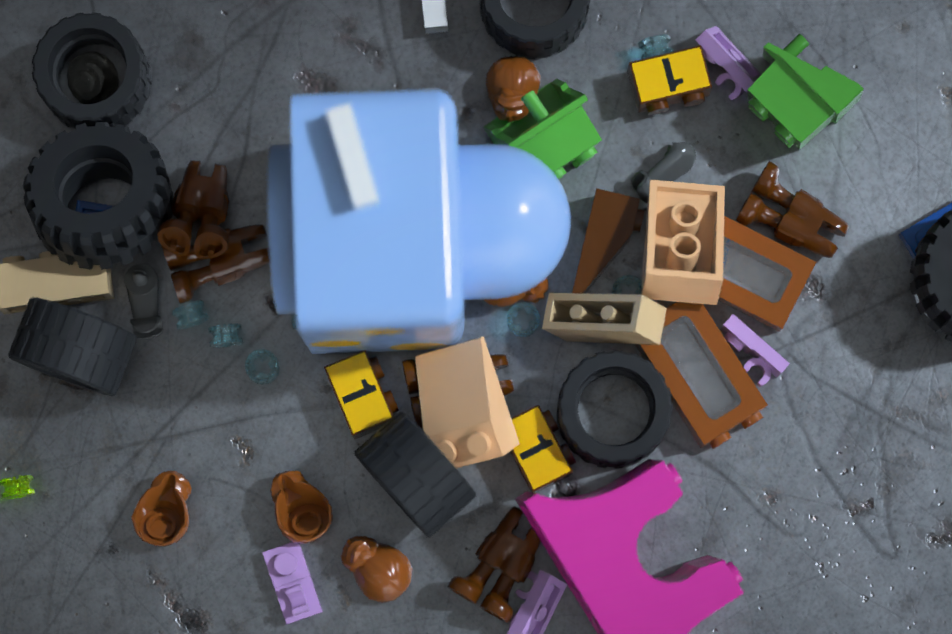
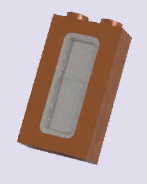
[718,216,816,332]
[635,302,768,449]

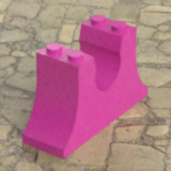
[515,459,744,634]

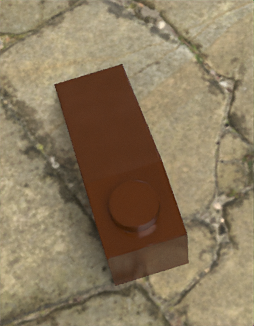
[572,188,645,294]

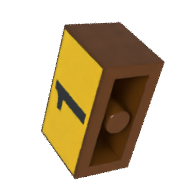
[627,45,712,115]
[324,350,399,440]
[510,404,576,493]

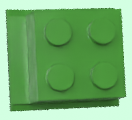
[748,34,864,150]
[483,79,602,180]

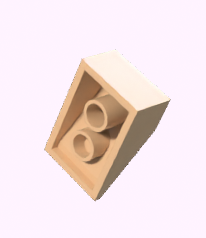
[641,180,725,305]
[415,336,520,468]

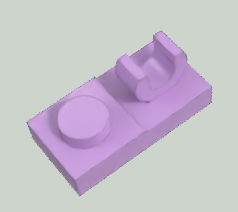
[695,26,762,100]
[720,314,790,387]
[262,542,323,625]
[507,570,567,634]

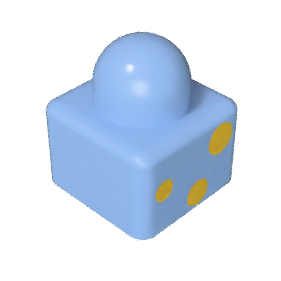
[268,89,571,354]

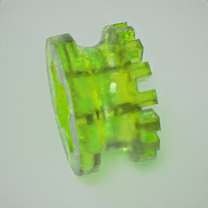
[0,475,35,500]

